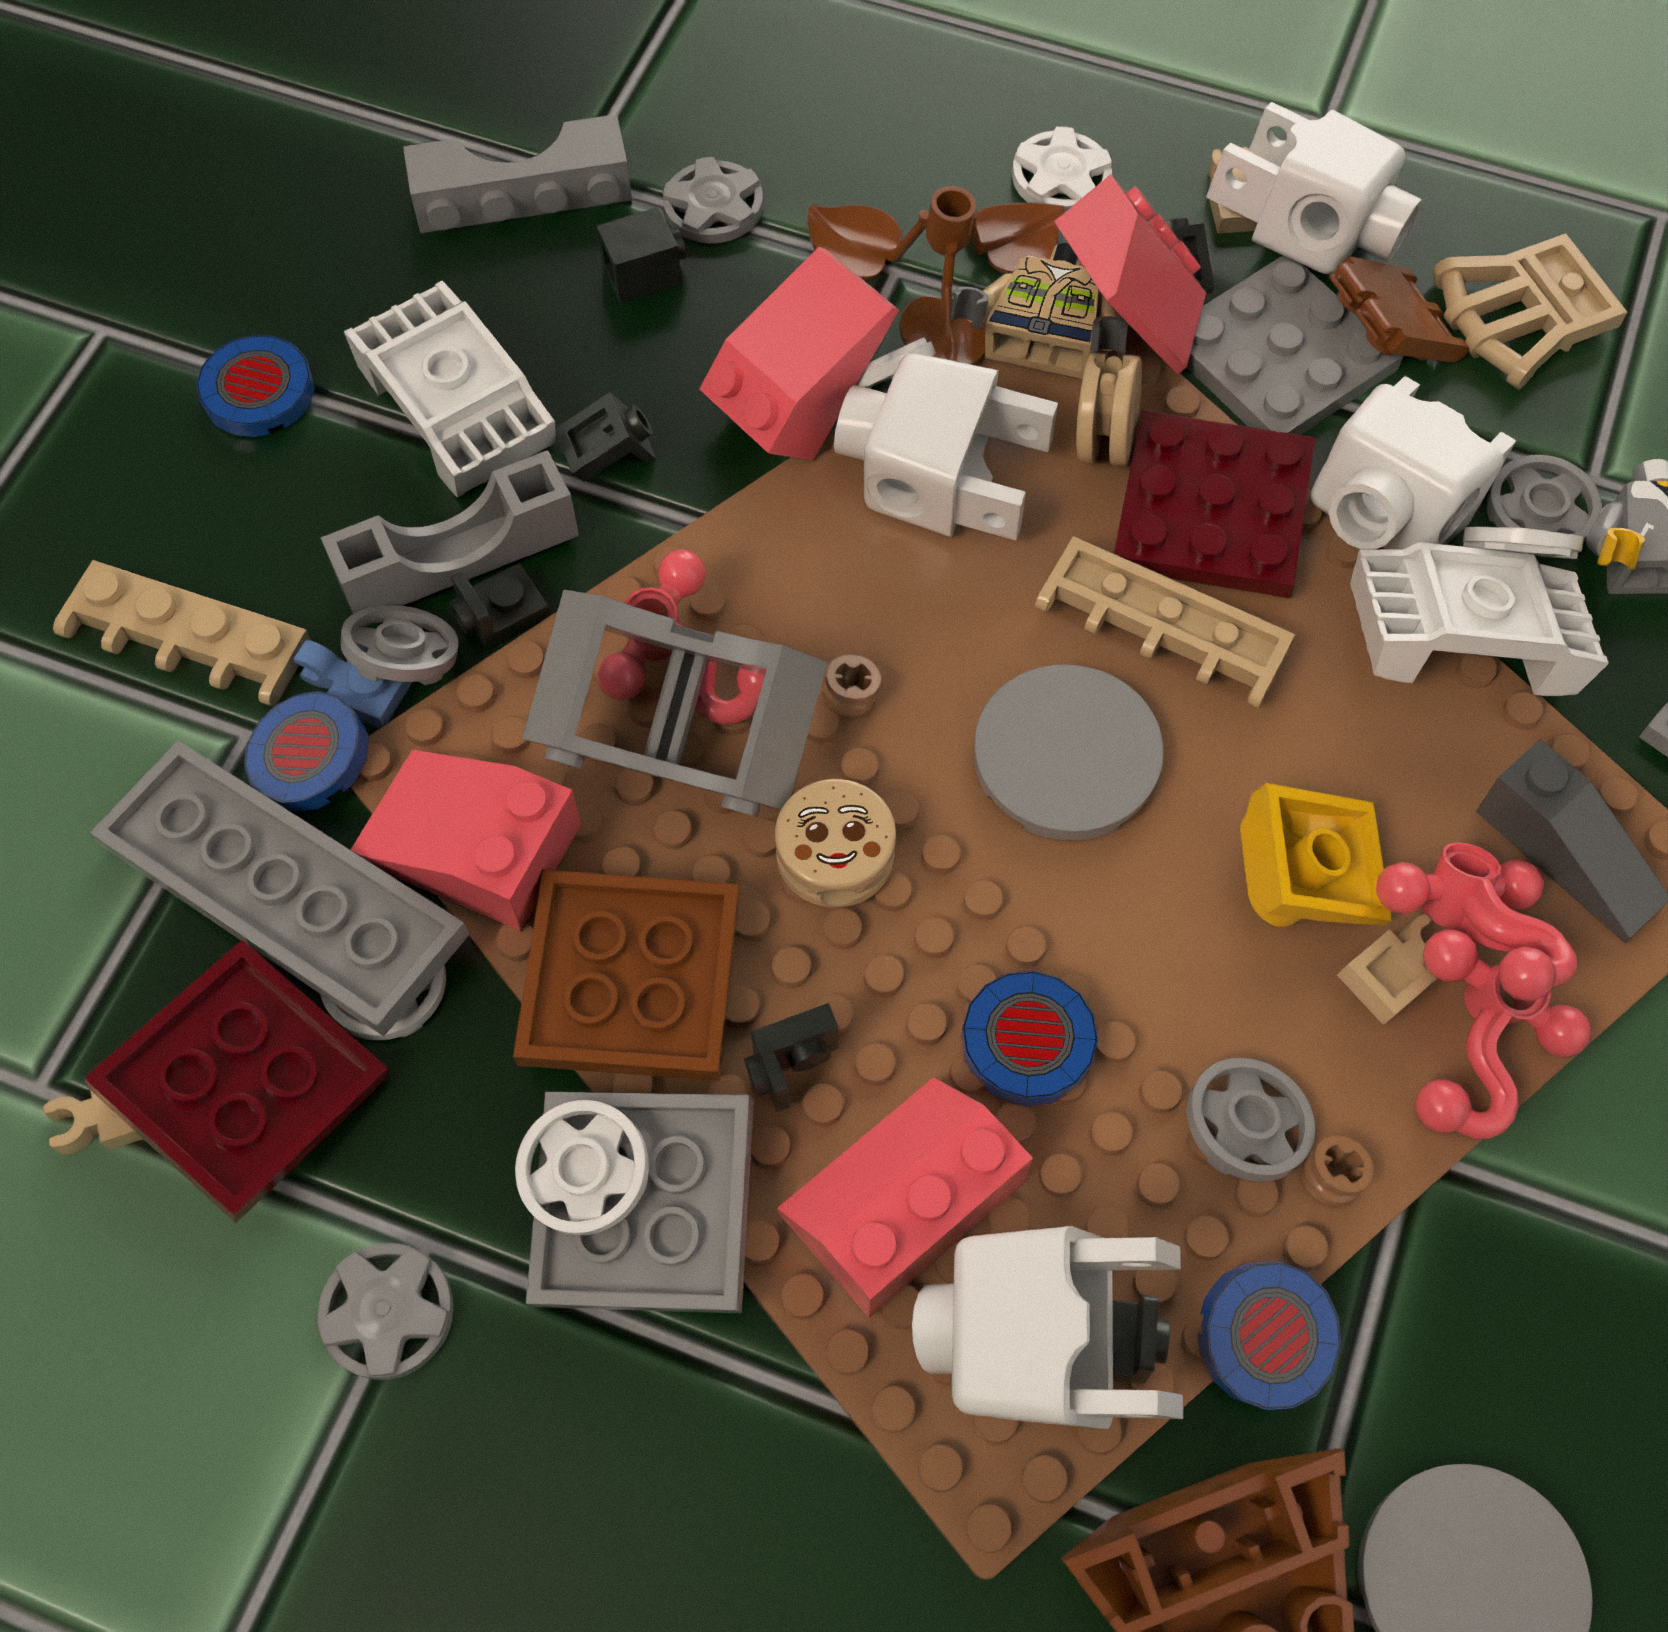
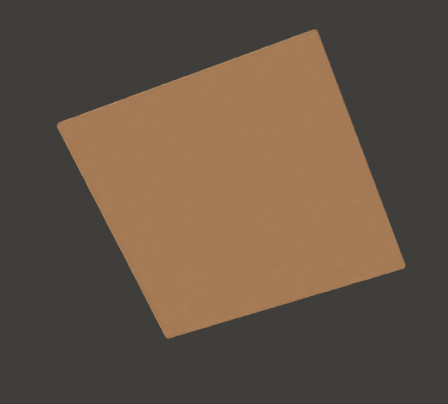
[350,327,1668,1580]

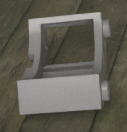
[522,590,828,817]

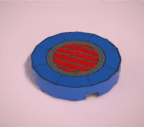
[196,335,315,437]
[244,691,369,812]
[961,971,1098,1106]
[1198,1261,1341,1410]

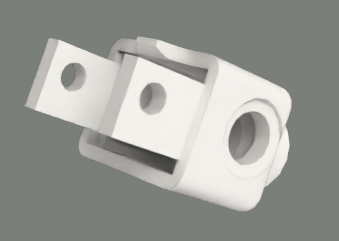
[1206,102,1422,275]
[834,353,1058,540]
[1310,376,1516,549]
[912,1226,1183,1430]

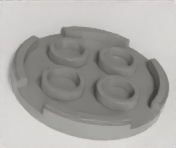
[973,664,1164,841]
[1357,1464,1593,1632]

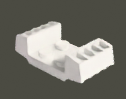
[344,281,556,498]
[1350,542,1608,696]

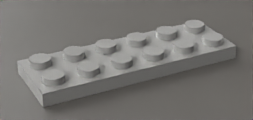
[89,741,470,1036]

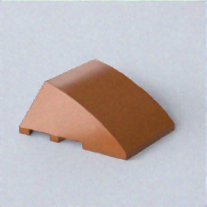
[1060,1448,1354,1632]

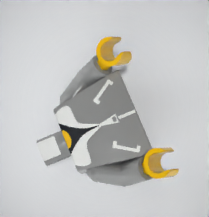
[1586,459,1668,594]

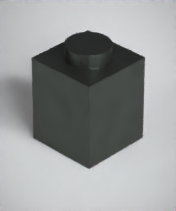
[597,207,686,303]

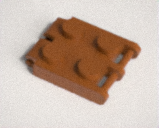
[1329,256,1469,363]

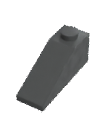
[1476,739,1668,943]

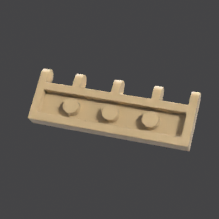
[1035,536,1296,708]
[53,560,311,707]

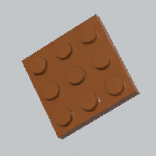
[513,870,740,1081]

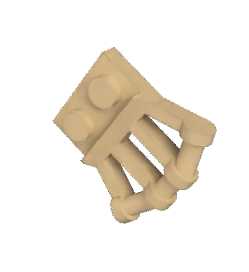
[1433,233,1627,390]

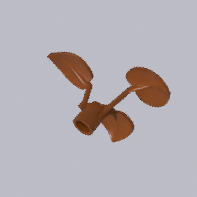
[808,186,1064,365]

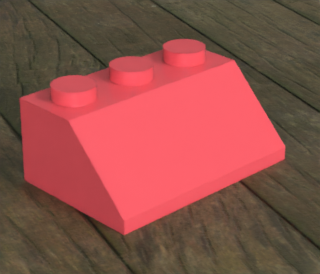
[1054,174,1206,375]
[777,1077,1033,1318]

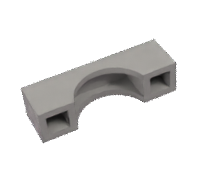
[403,114,632,233]
[320,450,579,614]

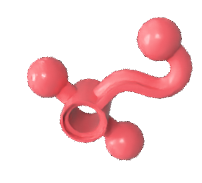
[597,549,765,725]
[1376,842,1578,1002]
[1415,929,1592,1139]

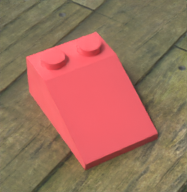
[699,247,899,461]
[351,750,581,931]

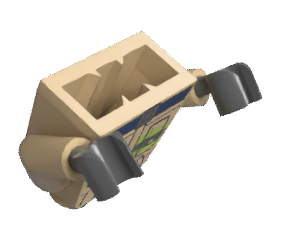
[949,243,1128,379]

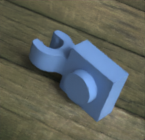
[293,640,413,729]

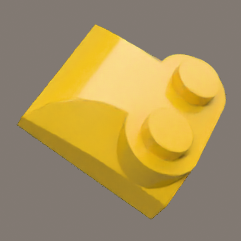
[1240,783,1392,927]

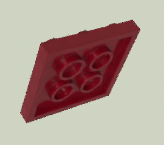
[1114,410,1316,598]
[84,939,388,1223]

